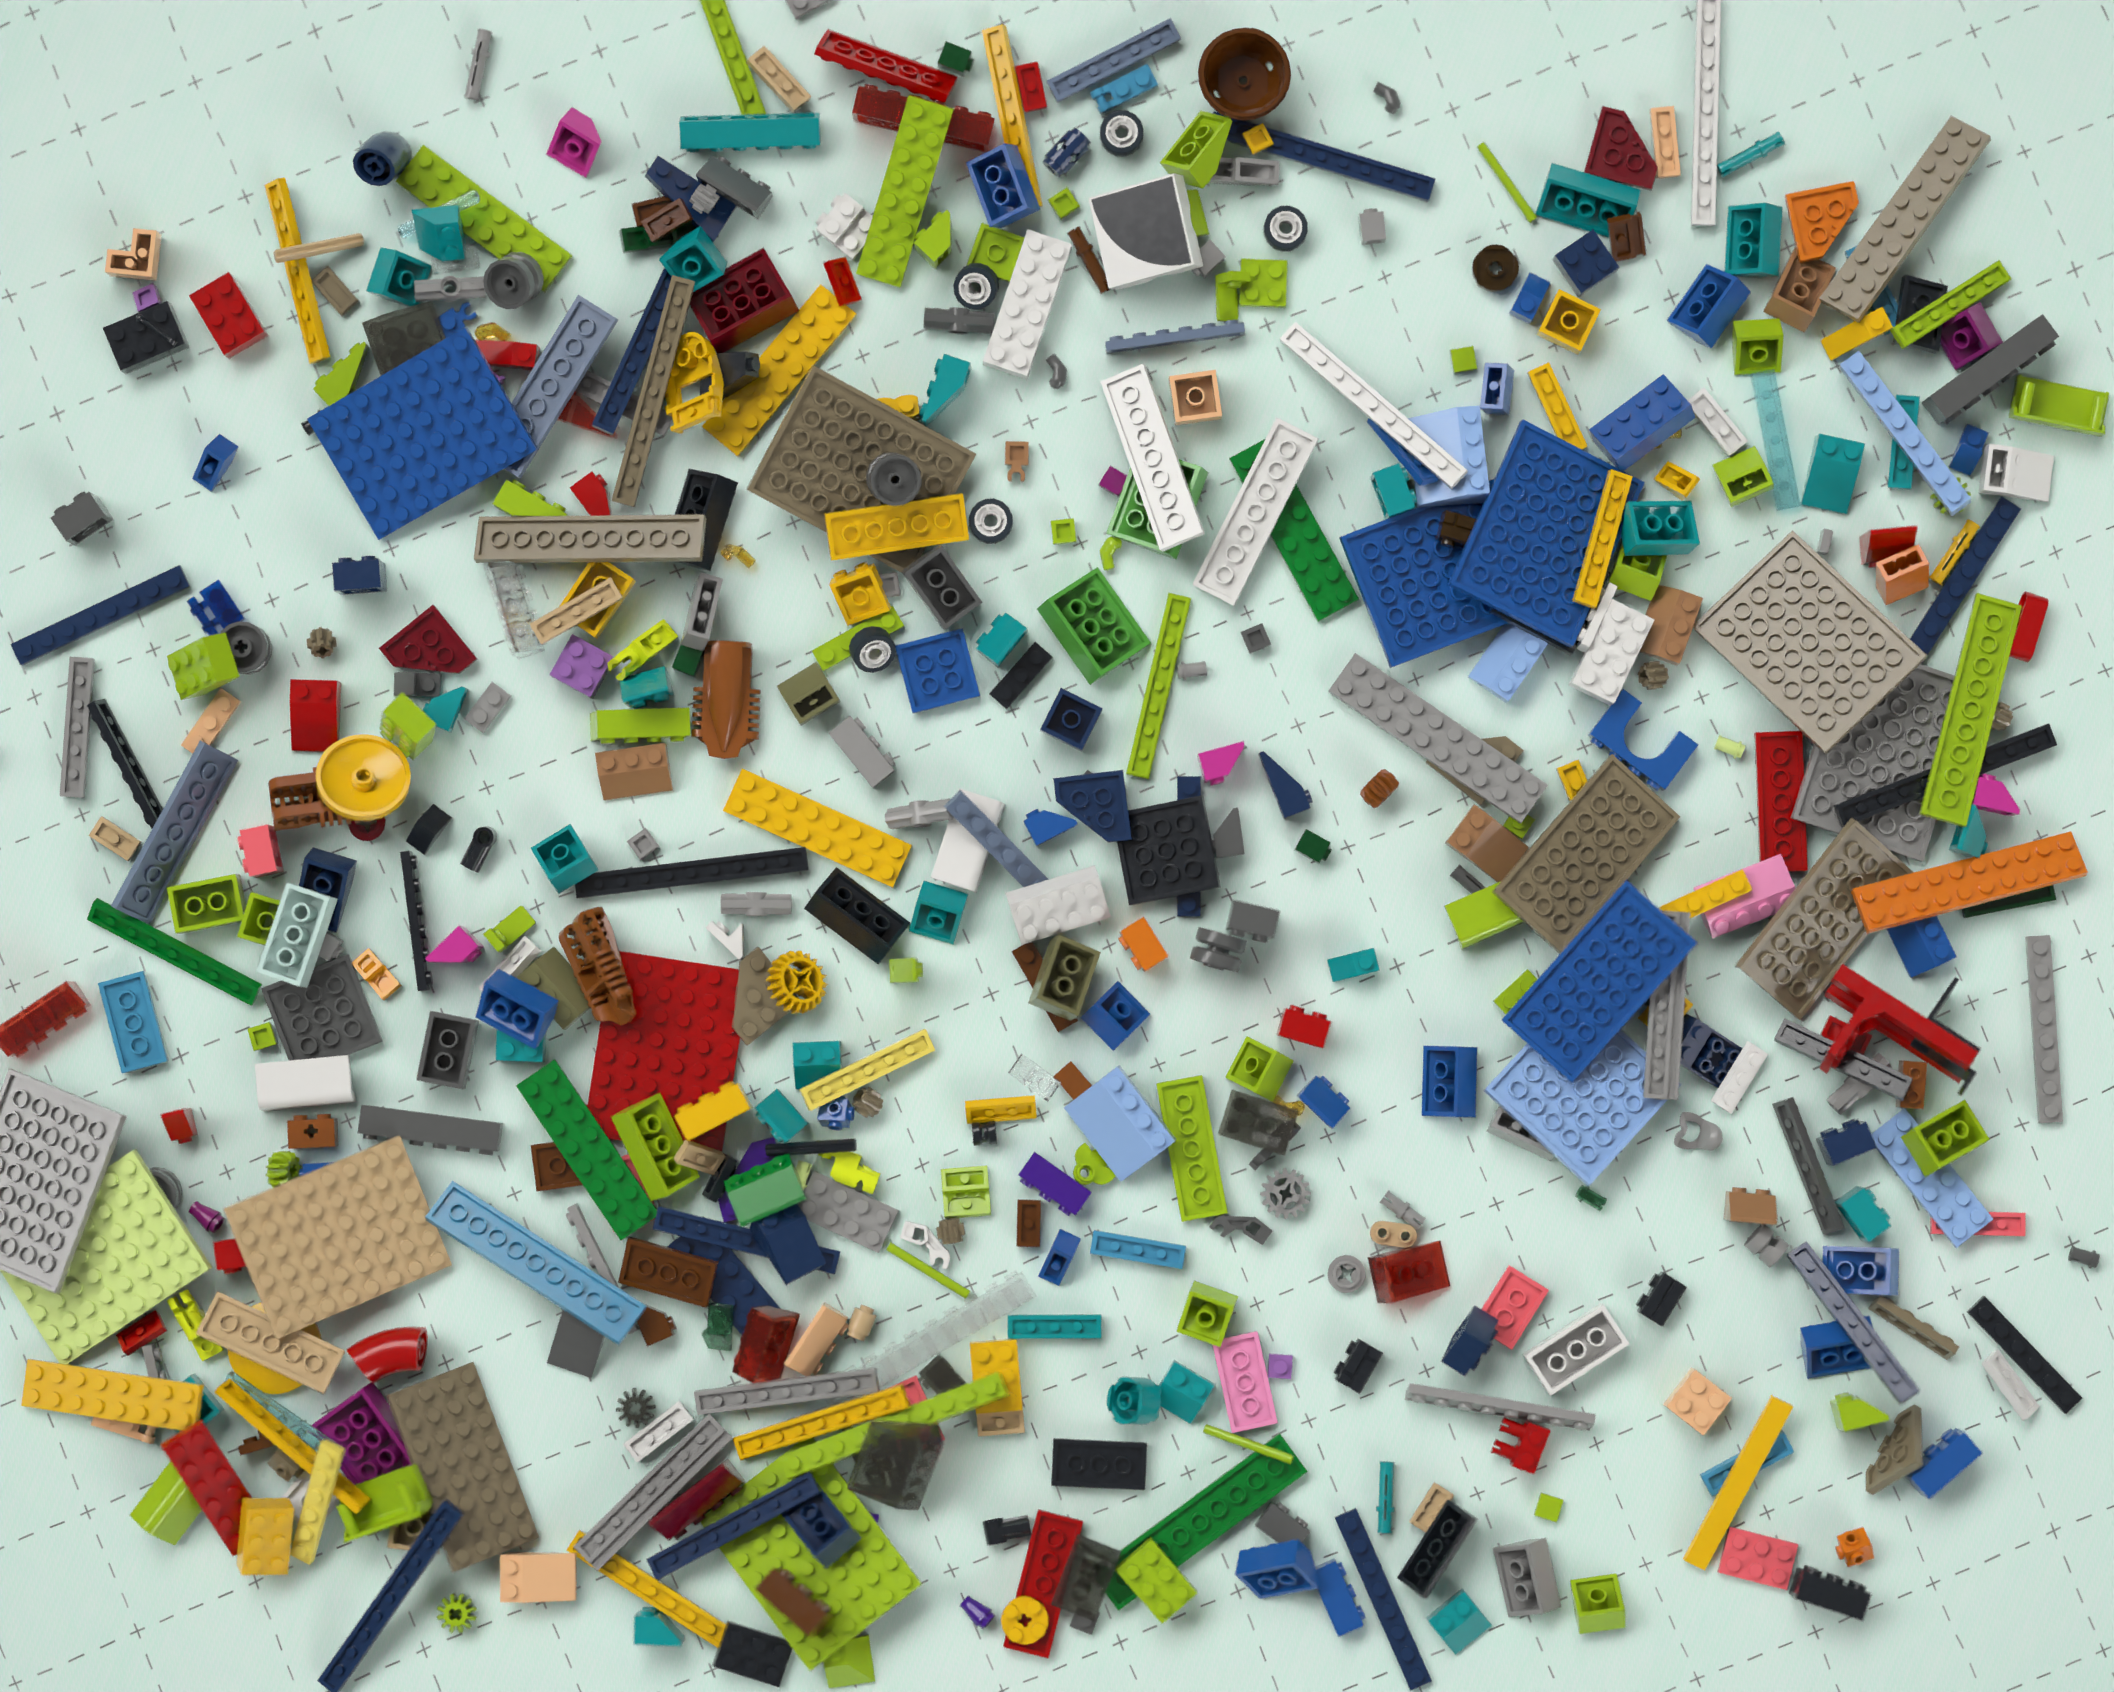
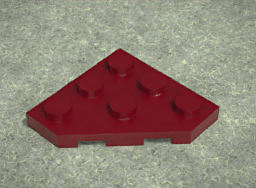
[1584,106,1658,191]
[379,605,478,674]

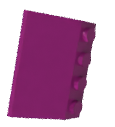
[311,1383,412,1485]

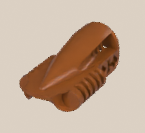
[691,640,761,759]
[268,767,371,832]
[558,907,636,1025]

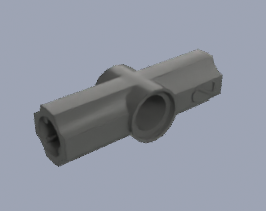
[923,307,995,334]

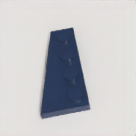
[645,156,737,243]

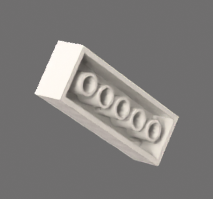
[983,229,1072,379]

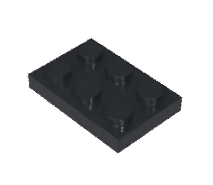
[1893,275,1948,354]
[712,1621,793,1687]

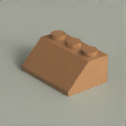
[1639,585,1703,666]
[595,743,673,800]

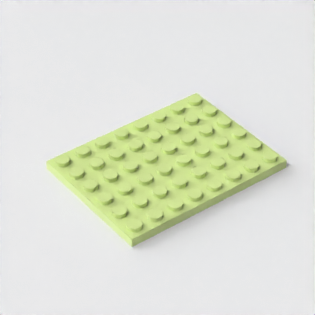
[0,1149,212,1364]

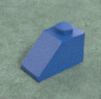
[1509,272,1551,324]
[192,434,239,491]
[1023,809,1078,847]
[1038,1229,1081,1286]

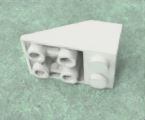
[1978,444,2054,502]

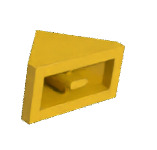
[1654,461,1700,501]

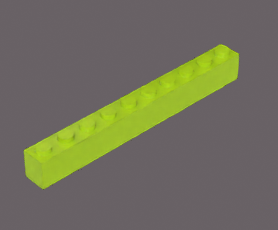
[779,1372,1010,1480]

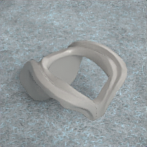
[1674,1112,1723,1151]

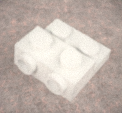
[816,193,873,260]

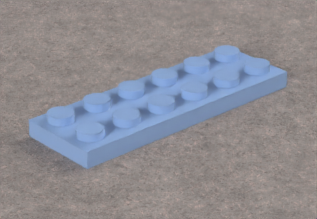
[1872,1108,1993,1248]

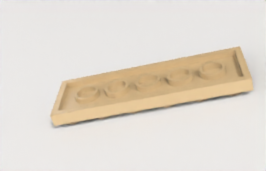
[196,1291,345,1394]

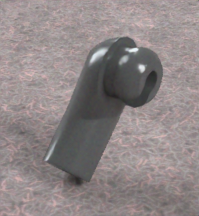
[1373,82,1400,114]
[1046,353,1067,389]

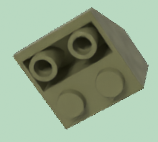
[777,662,841,726]

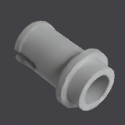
[1177,661,1207,680]

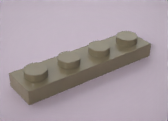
[1868,1295,1959,1360]

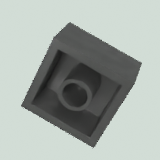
[51,491,114,545]

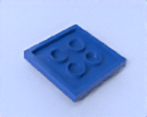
[895,628,980,714]

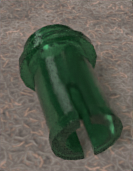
[1575,1185,1607,1211]

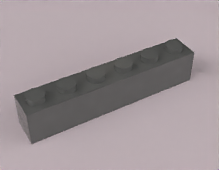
[357,1105,503,1155]

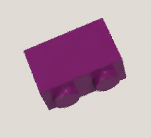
[1940,303,2003,370]

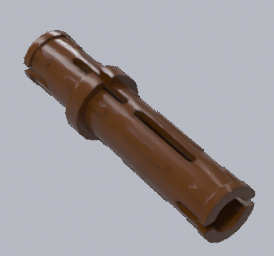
[1067,226,1111,294]

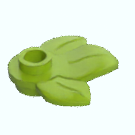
[1073,1143,1116,1185]

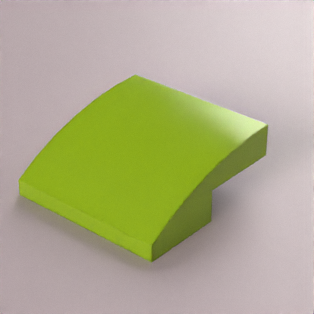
[941,1165,991,1219]

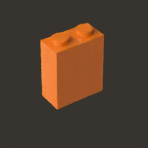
[1876,544,1929,605]

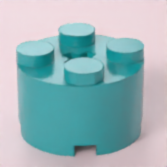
[1107,1377,1161,1425]

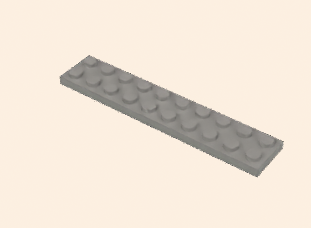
[1328,653,1548,824]

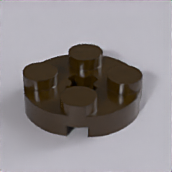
[1472,244,1519,292]

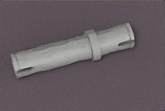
[464,29,493,101]

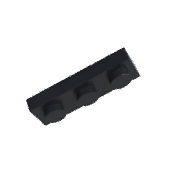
[989,642,1053,710]

